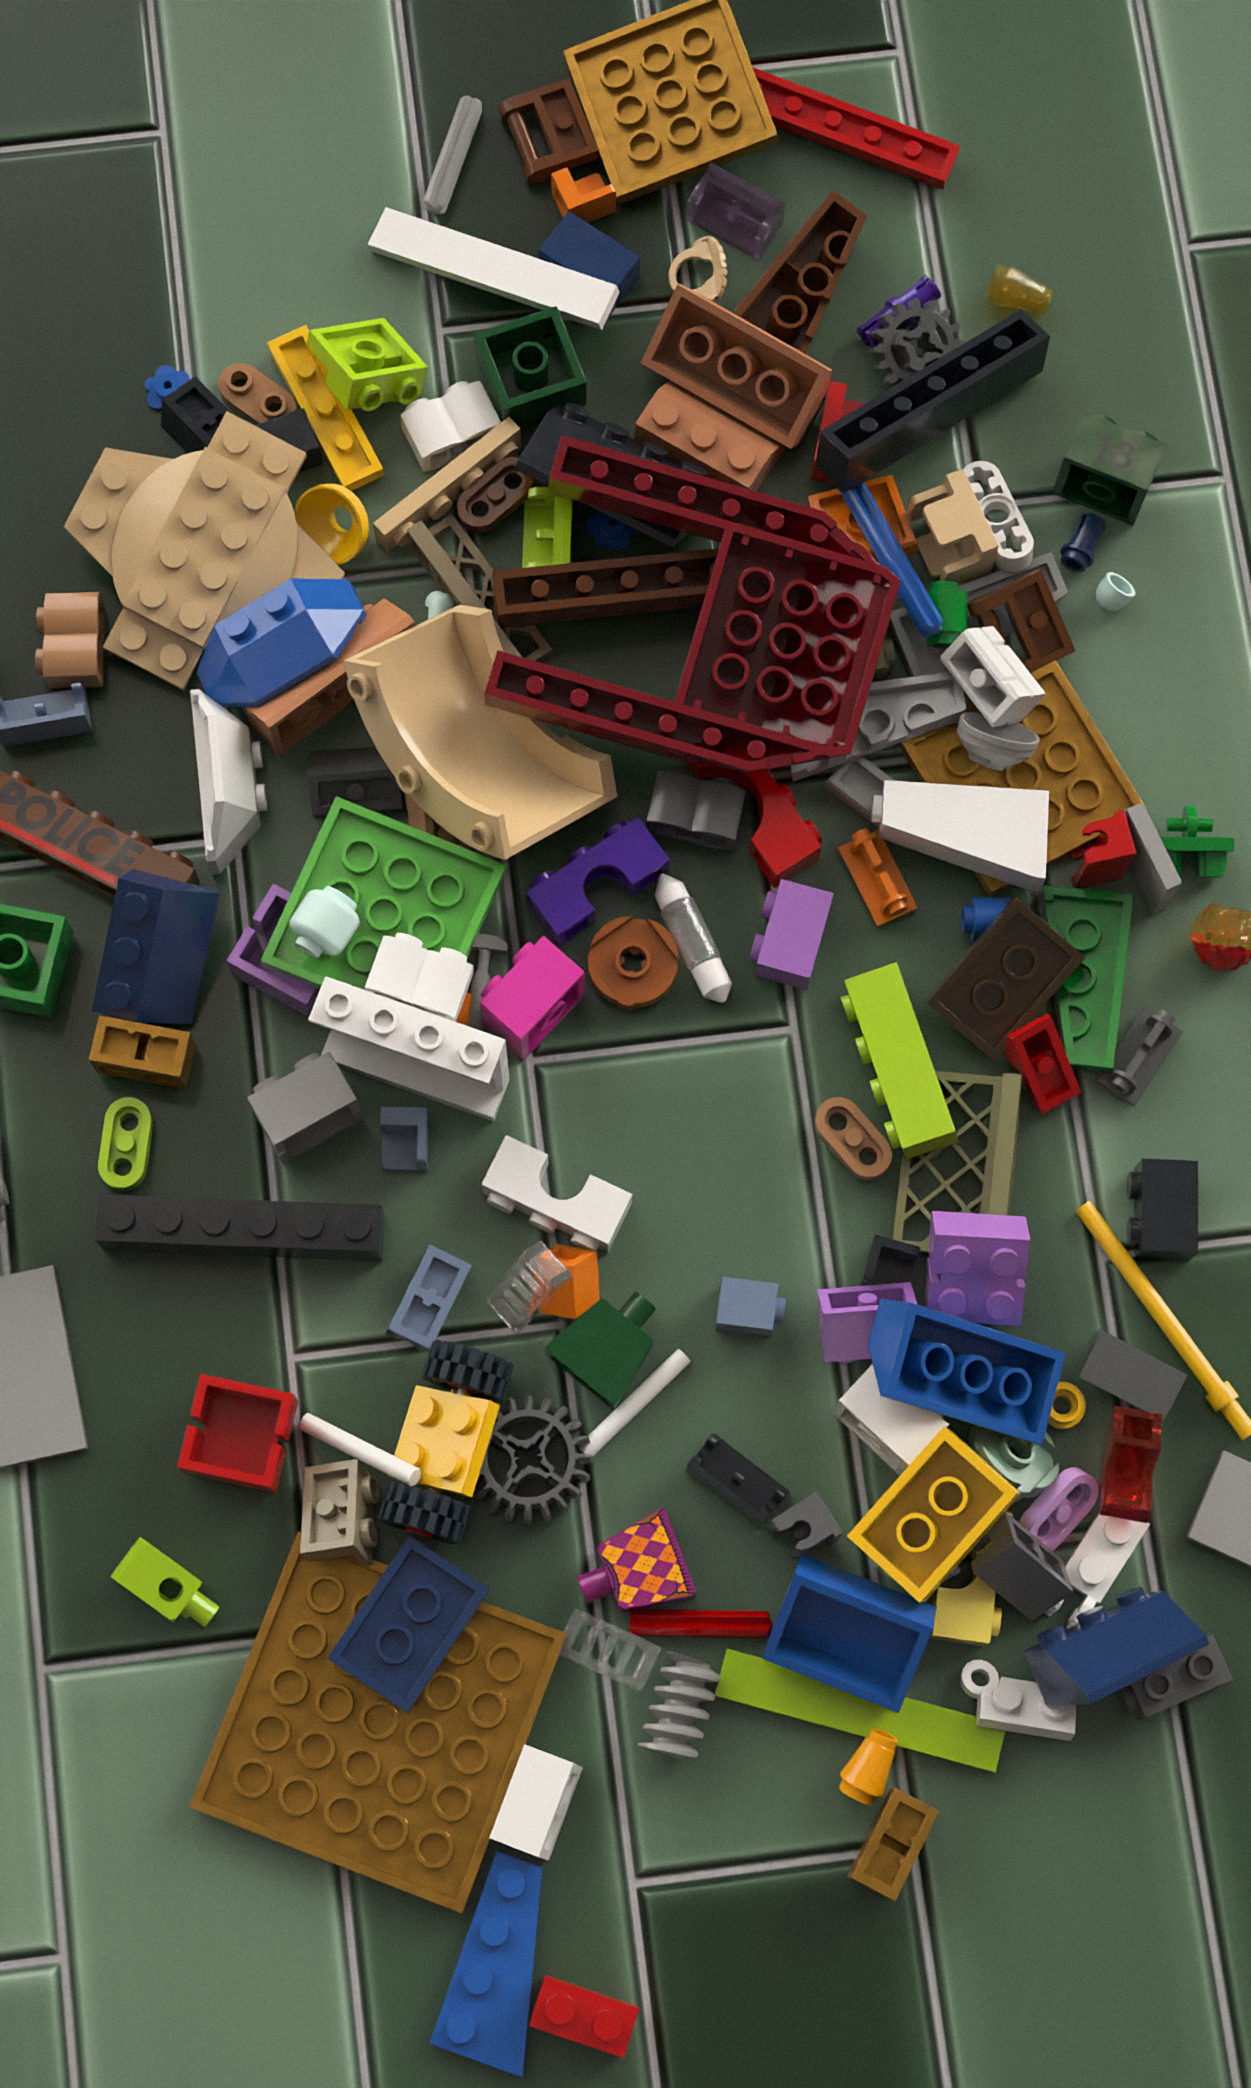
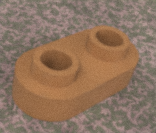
[218,363,297,426]
[814,1097,892,1181]

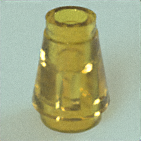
[985,264,1053,315]

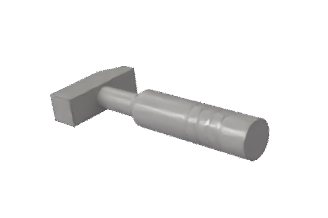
[468,933,508,1031]

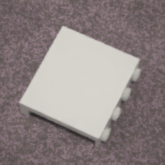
[308,976,510,1122]

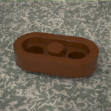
[457,457,535,533]

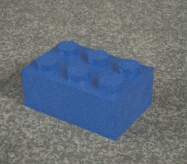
[762,1553,937,1713]

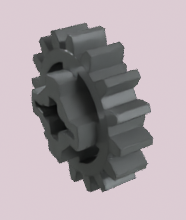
[868,298,965,386]

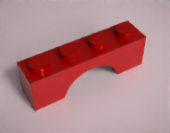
[684,760,823,889]

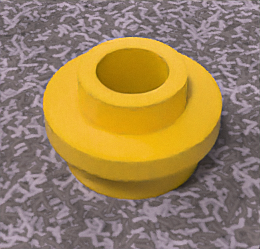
[1047,1382,1086,1429]

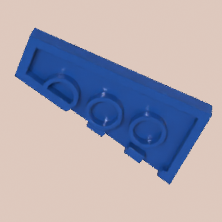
[429,1851,543,2078]

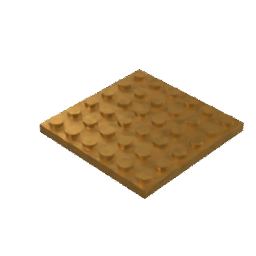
[189,1531,567,1913]

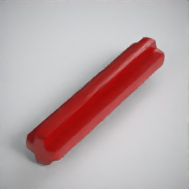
[629,1609,771,1638]

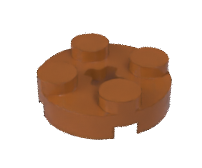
[588,916,678,1010]

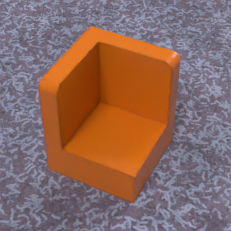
[551,167,616,223]
[533,1244,600,1319]

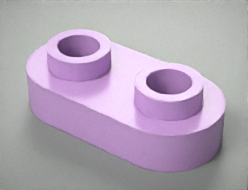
[1019,1467,1099,1551]

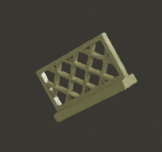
[893,1071,1024,1254]

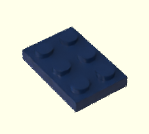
[327,1535,490,1714]

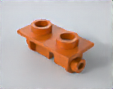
[838,828,918,927]

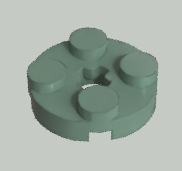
[967,1425,1059,1502]

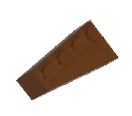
[733,189,867,354]

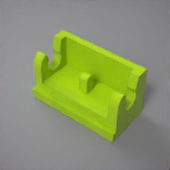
[522,487,573,568]

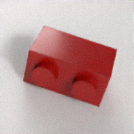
[529,1974,639,2058]

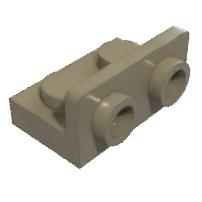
[300,1459,380,1565]

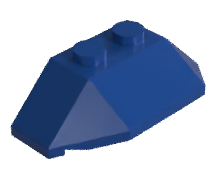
[196,578,367,708]

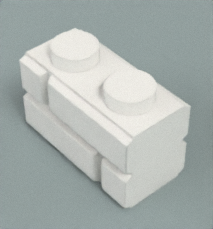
[940,626,1046,727]

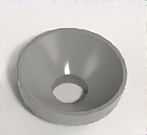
[957,712,1040,771]

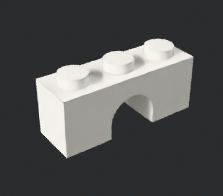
[481,1135,632,1252]

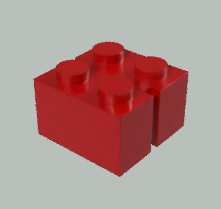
[177,1374,298,1494]

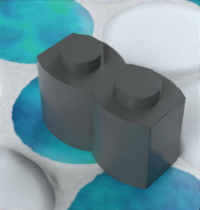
[646,767,746,850]

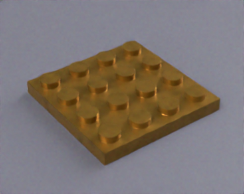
[563,0,780,205]
[899,660,1147,897]

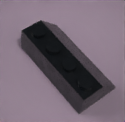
[515,403,710,547]

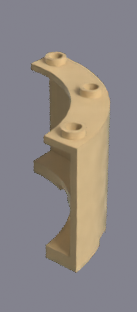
[344,605,617,860]

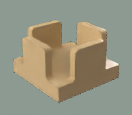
[907,469,999,584]

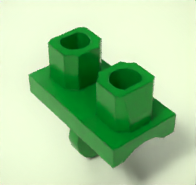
[1160,805,1234,878]

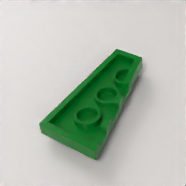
[1043,885,1134,1073]

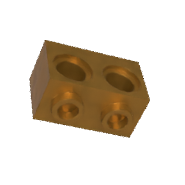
[89,1015,197,1090]
[847,1788,939,1901]

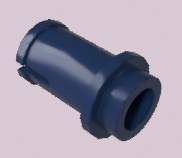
[1060,513,1107,572]

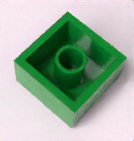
[0,904,74,1018]

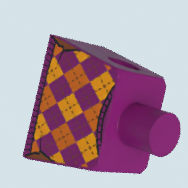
[577,1508,697,1613]

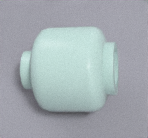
[289,886,360,959]

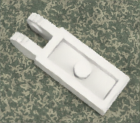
[1045,1497,1150,1629]

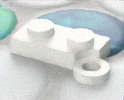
[960,1660,1076,1741]

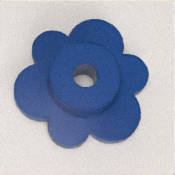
[145,365,190,410]
[586,510,637,551]

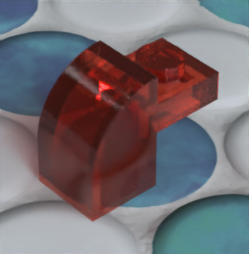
[1098,1406,1162,1523]

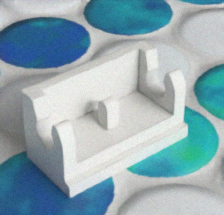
[490,1744,583,1861]

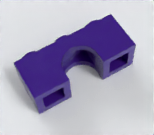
[526,817,670,948]

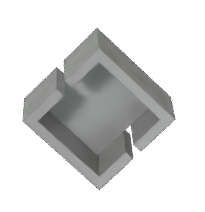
[247,1051,363,1164]

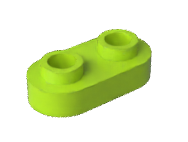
[98,1097,153,1191]

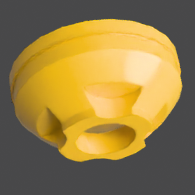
[294,484,369,565]

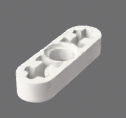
[963,461,1034,572]

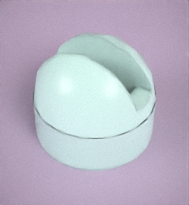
[1095,572,1135,611]

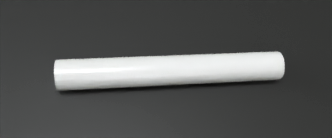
[579,1349,691,1457]
[299,1413,421,1486]

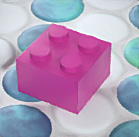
[480,936,585,1061]

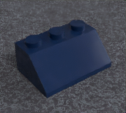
[92,869,221,1024]
[1024,1587,1210,1705]

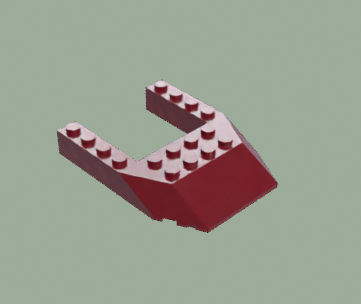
[484,435,901,773]

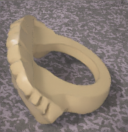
[668,236,728,303]

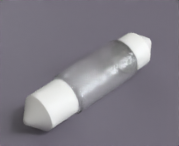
[655,874,732,1003]

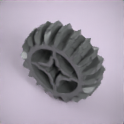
[475,1395,593,1525]

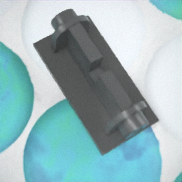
[1096,1007,1183,1106]

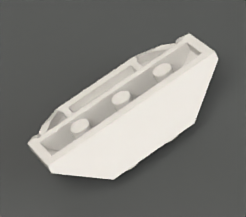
[190,689,268,875]

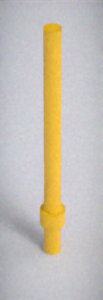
[1075,1201,1251,1441]

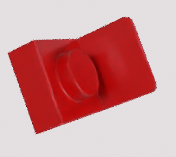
[1004,1014,1081,1114]

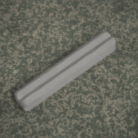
[423,96,482,215]

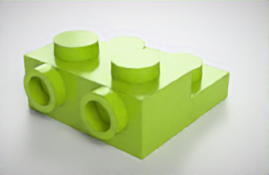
[306,318,428,411]

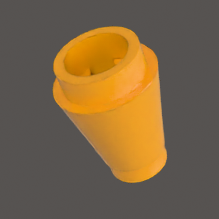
[839,1727,898,1805]

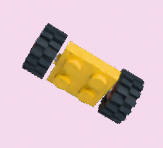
[378,1340,514,1545]

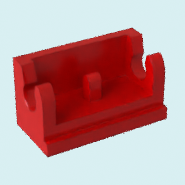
[1070,810,1136,889]

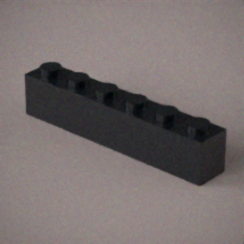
[815,309,1050,494]
[95,1194,385,1261]

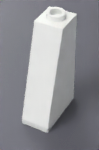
[871,780,1049,892]

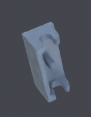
[0,682,92,747]
[385,1244,472,1351]

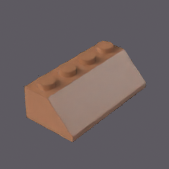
[641,283,832,449]
[242,598,415,758]

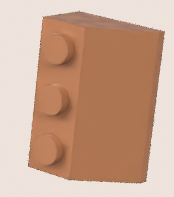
[635,380,787,492]

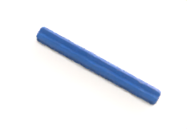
[838,482,943,638]

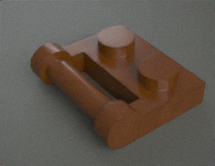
[497,78,599,185]
[967,569,1075,673]

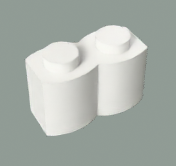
[400,381,501,472]
[365,933,473,1022]

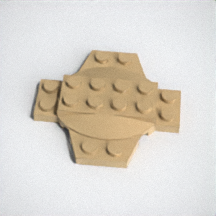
[64,411,345,691]

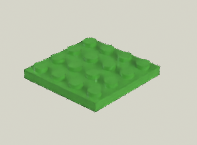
[260,796,506,990]

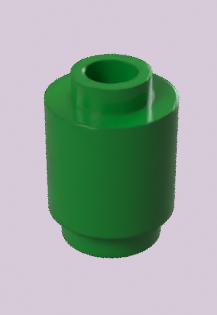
[926,581,967,648]

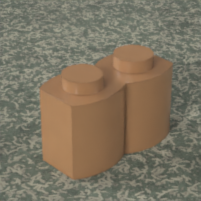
[35,592,105,689]

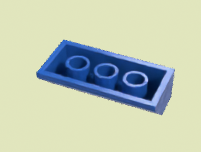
[868,1298,1066,1445]

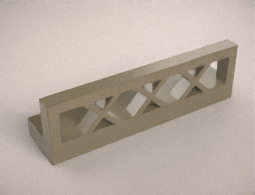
[407,514,553,662]

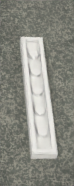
[368,207,619,330]

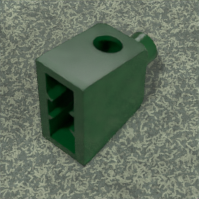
[545,1292,656,1411]

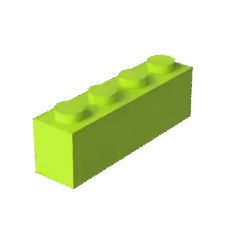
[841,962,959,1160]

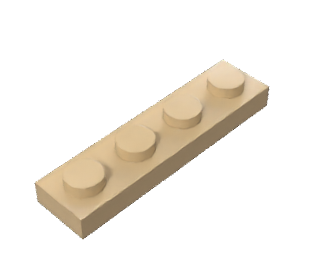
[373,417,521,553]

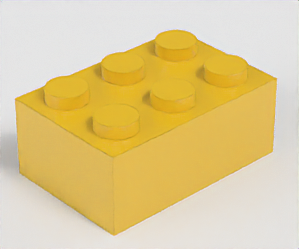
[847,1427,1021,1603]

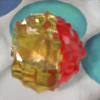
[1189,903,1251,972]

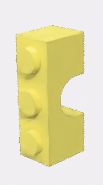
[929,1512,1013,1646]

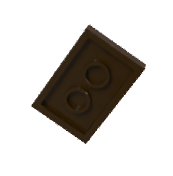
[924,896,1086,1062]

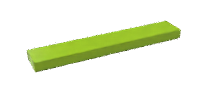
[714,1649,1005,1773]

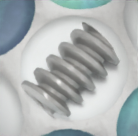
[637,1651,721,1760]

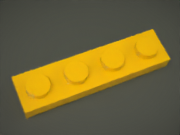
[267,325,384,491]

